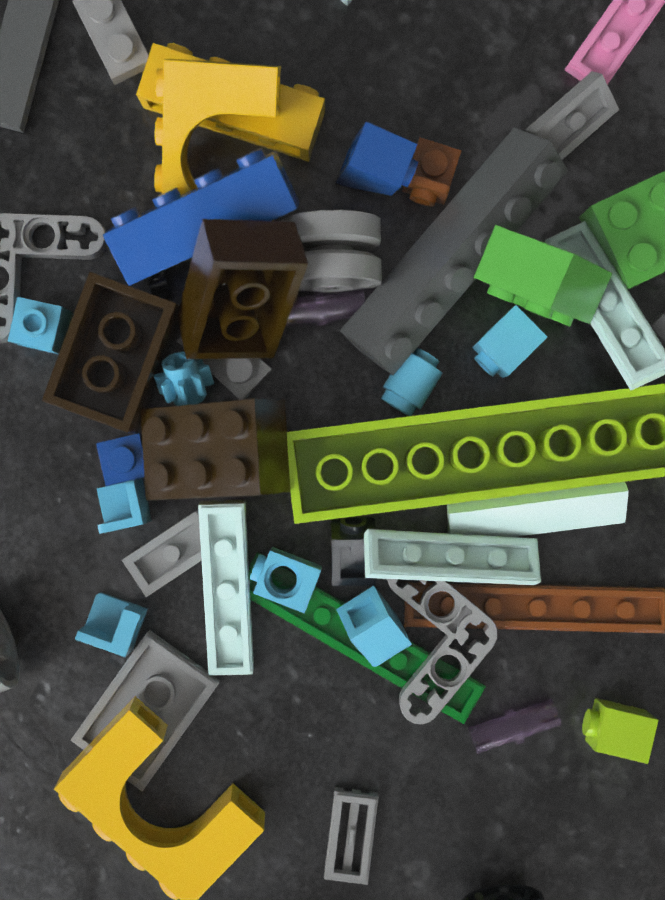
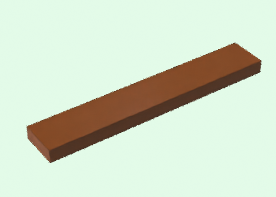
[403,581,665,633]

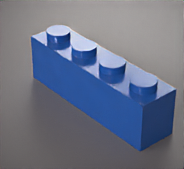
[102,148,300,286]

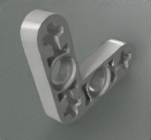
[0,213,108,343]
[387,579,497,724]

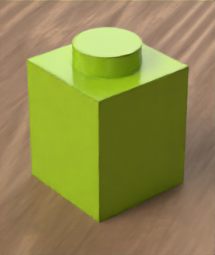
[582,698,659,764]

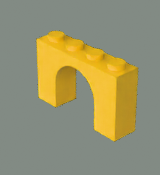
[154,59,281,221]
[54,696,265,900]

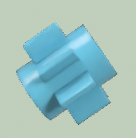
[154,351,214,406]

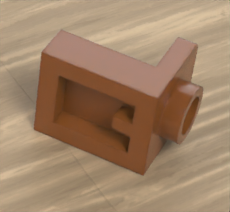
[402,137,462,207]

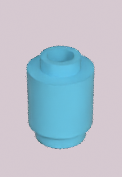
[381,348,443,416]

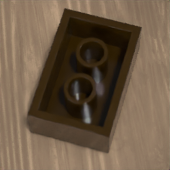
[177,219,308,359]
[42,271,180,434]
[140,399,290,500]

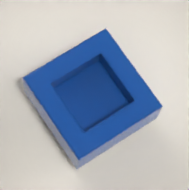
[96,433,145,486]

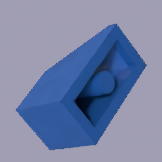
[335,121,418,196]

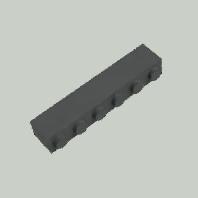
[340,127,568,375]

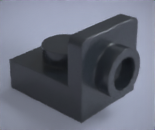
[331,515,376,586]

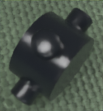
[147,270,172,300]

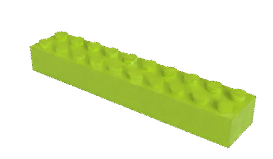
[287,384,665,524]

